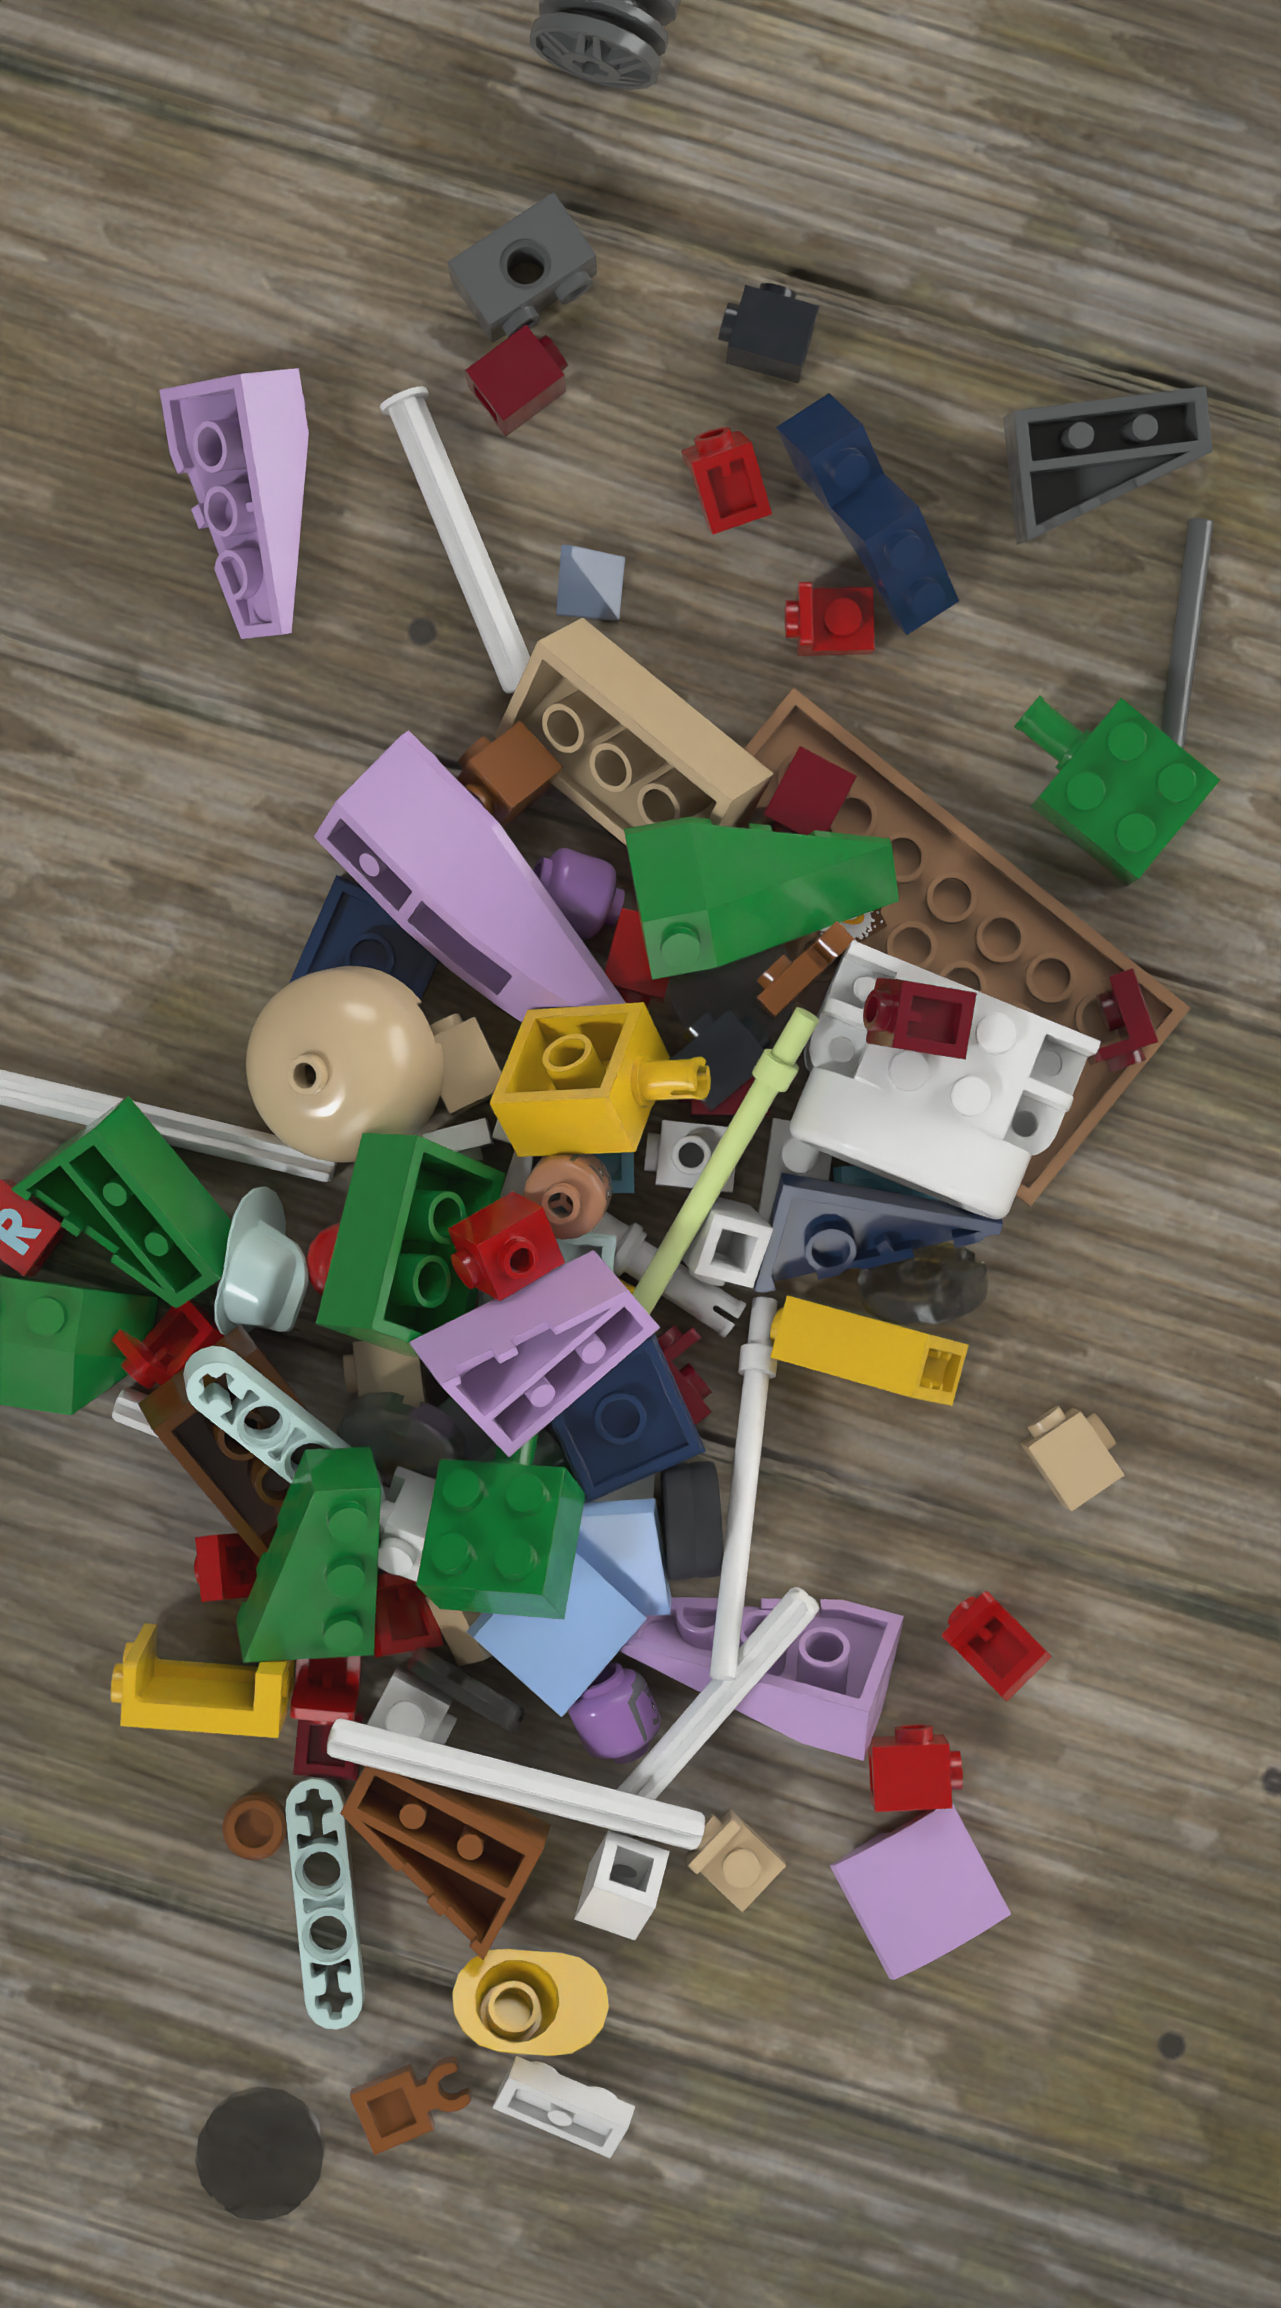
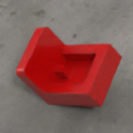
[112,1299,225,1389]
[194,1533,260,1602]
[374,1569,443,1658]
[942,1591,1052,1702]
[290,1656,363,1725]

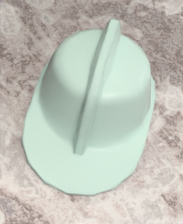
[214,1186,309,1335]

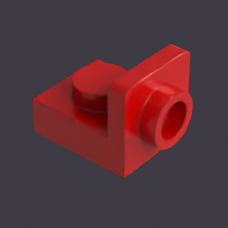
[681,427,772,535]
[784,582,875,656]

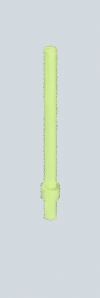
[632,1007,819,1315]

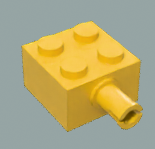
[490,1002,711,1157]

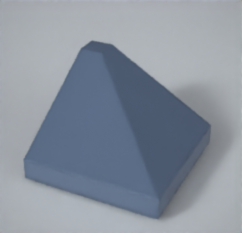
[556,545,625,621]

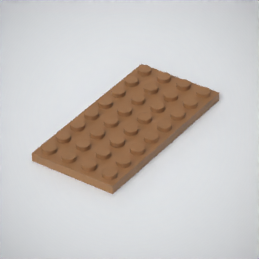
[633,688,1191,1207]

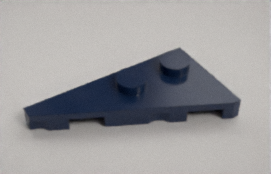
[754,1172,1003,1293]

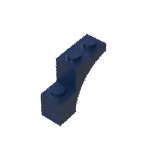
[776,393,959,635]

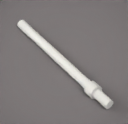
[709,1297,778,1681]

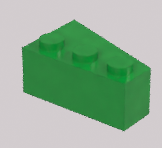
[11,1096,232,1309]
[236,1447,381,1663]

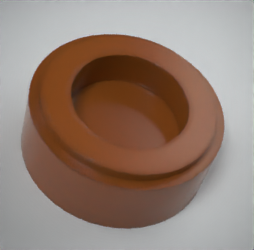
[222,1792,288,1860]

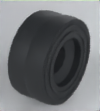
[660,1461,723,1580]

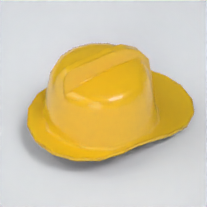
[452,1949,609,2056]

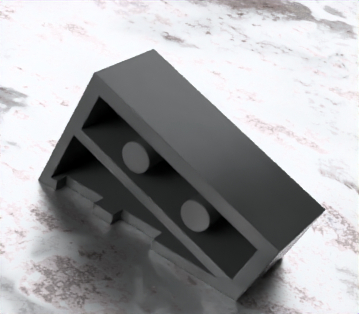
[1003,386,1212,545]

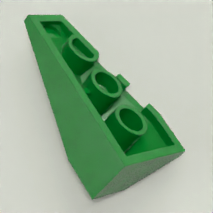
[624,817,899,980]

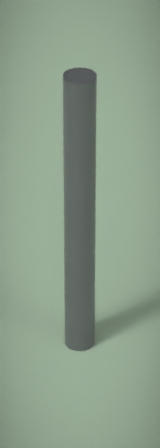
[1161,518,1214,749]

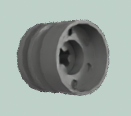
[530,0,681,90]

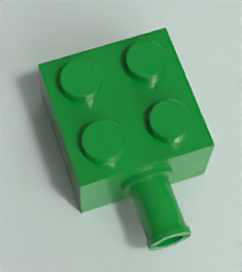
[1014,695,1221,886]
[416,1432,586,1619]

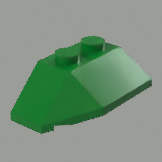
[0,1274,160,1415]

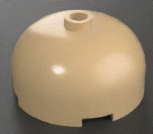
[246,966,444,1163]

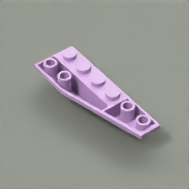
[314,730,626,1022]

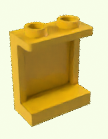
[111,1623,296,1738]

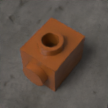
[457,721,563,828]

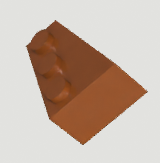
[340,1766,551,1960]

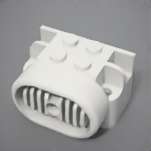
[789,940,1101,1219]

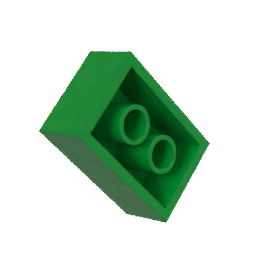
[316,1133,506,1358]

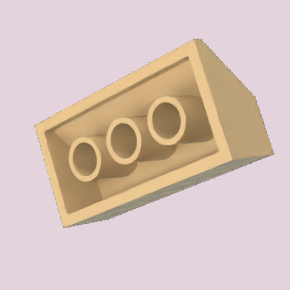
[495,618,774,846]

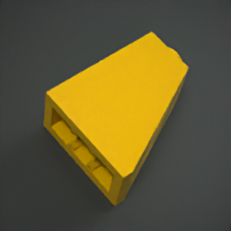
[770,1295,969,1406]

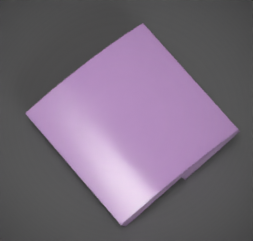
[829,1805,1011,1980]

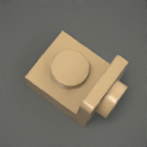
[686,1808,786,1912]

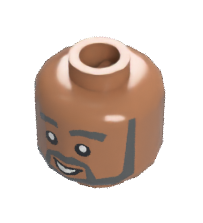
[522,1154,613,1240]

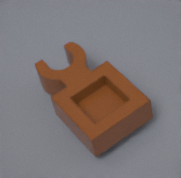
[755,921,855,1020]
[349,2056,472,2155]

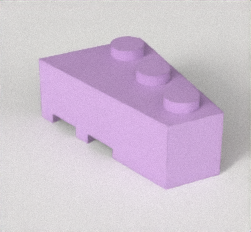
[409,1250,660,1457]

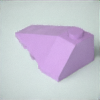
[159,368,309,639]
[620,1597,904,1761]

